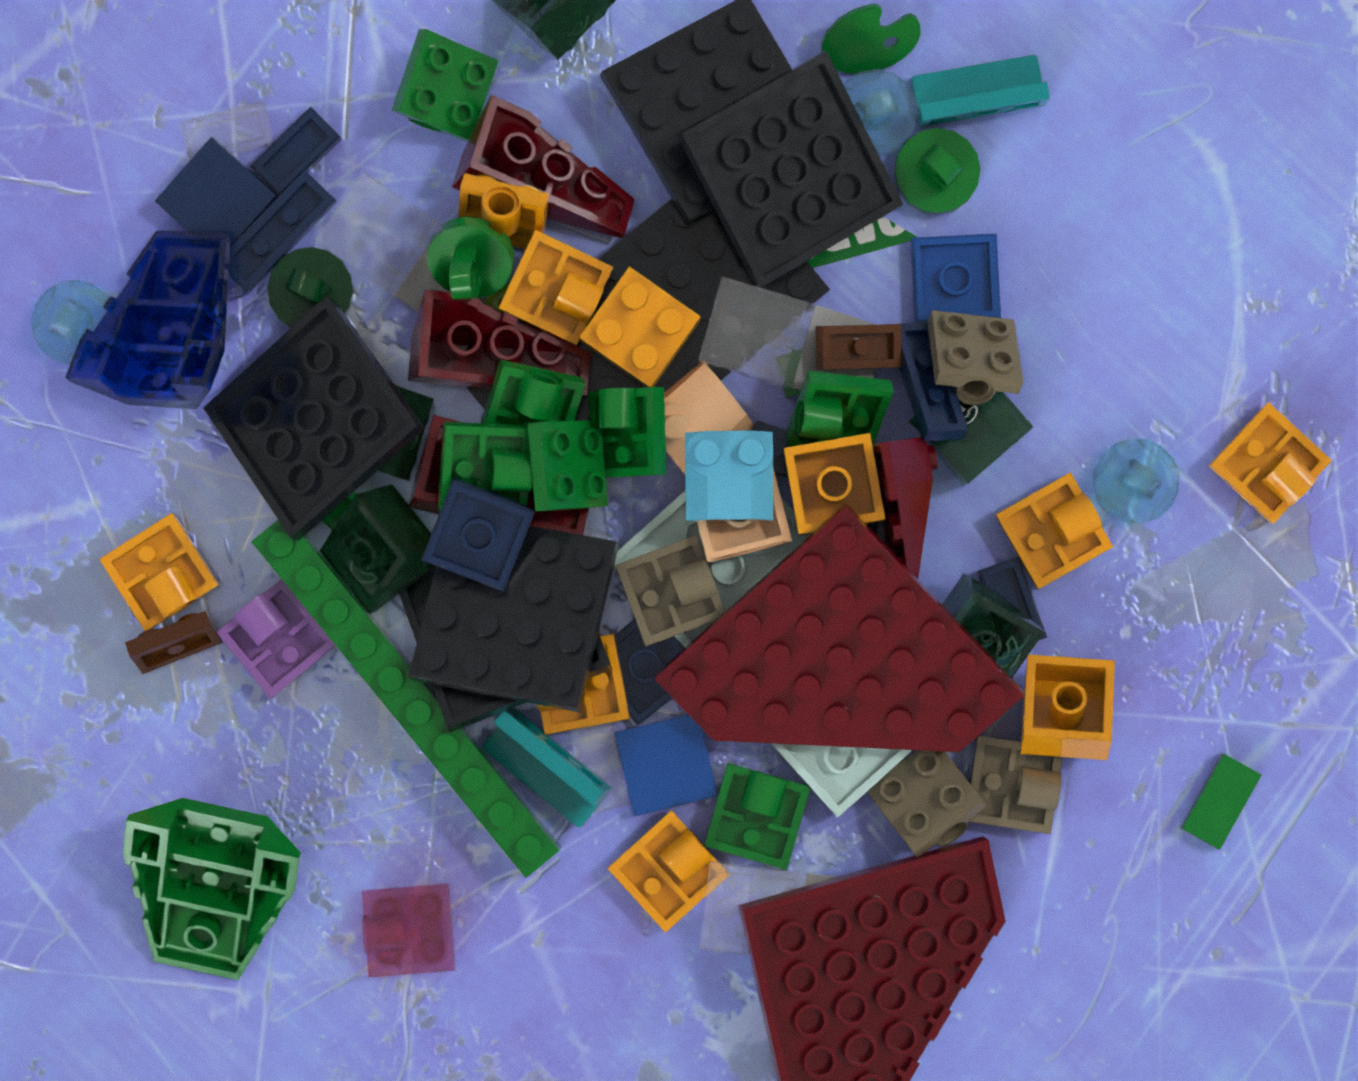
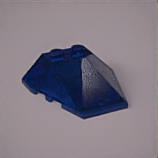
[65,230,230,409]

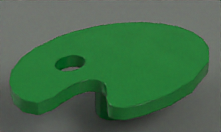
[821,3,921,74]

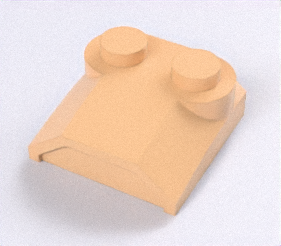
[664,361,755,475]
[697,468,792,563]

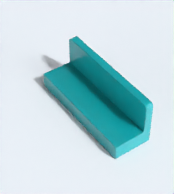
[911,55,1050,128]
[483,707,613,827]

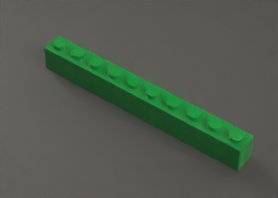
[251,520,562,878]

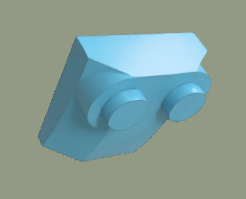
[685,430,773,521]

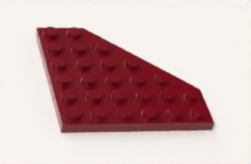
[654,503,1024,752]
[738,836,1006,1081]

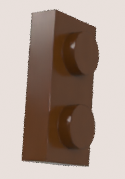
[816,324,902,370]
[125,611,223,674]

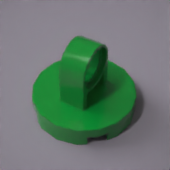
[895,128,981,214]
[427,217,515,300]

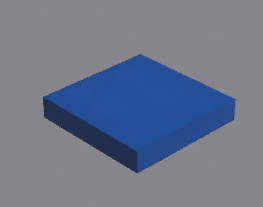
[910,233,1001,323]
[614,714,718,816]

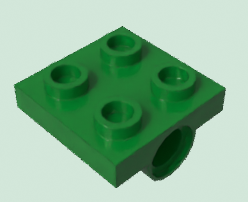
[392,29,498,141]
[481,359,586,425]
[785,371,894,446]
[588,387,666,478]
[527,420,608,511]
[438,422,533,511]
[704,762,810,870]

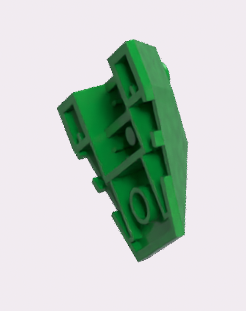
[123,798,301,980]

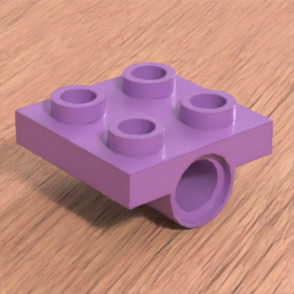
[216,579,336,699]

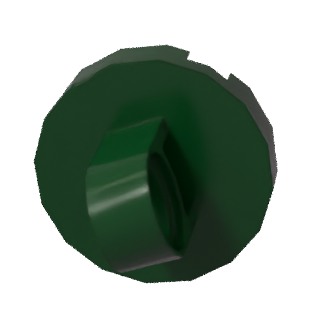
[267,247,355,328]

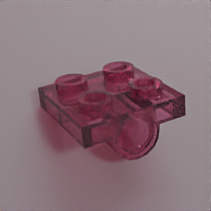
[362,883,456,977]

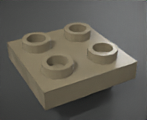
[927,310,1024,405]
[615,535,725,646]
[968,735,1062,834]
[867,750,987,857]

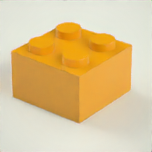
[579,266,701,387]
[783,433,885,536]
[1021,654,1115,760]

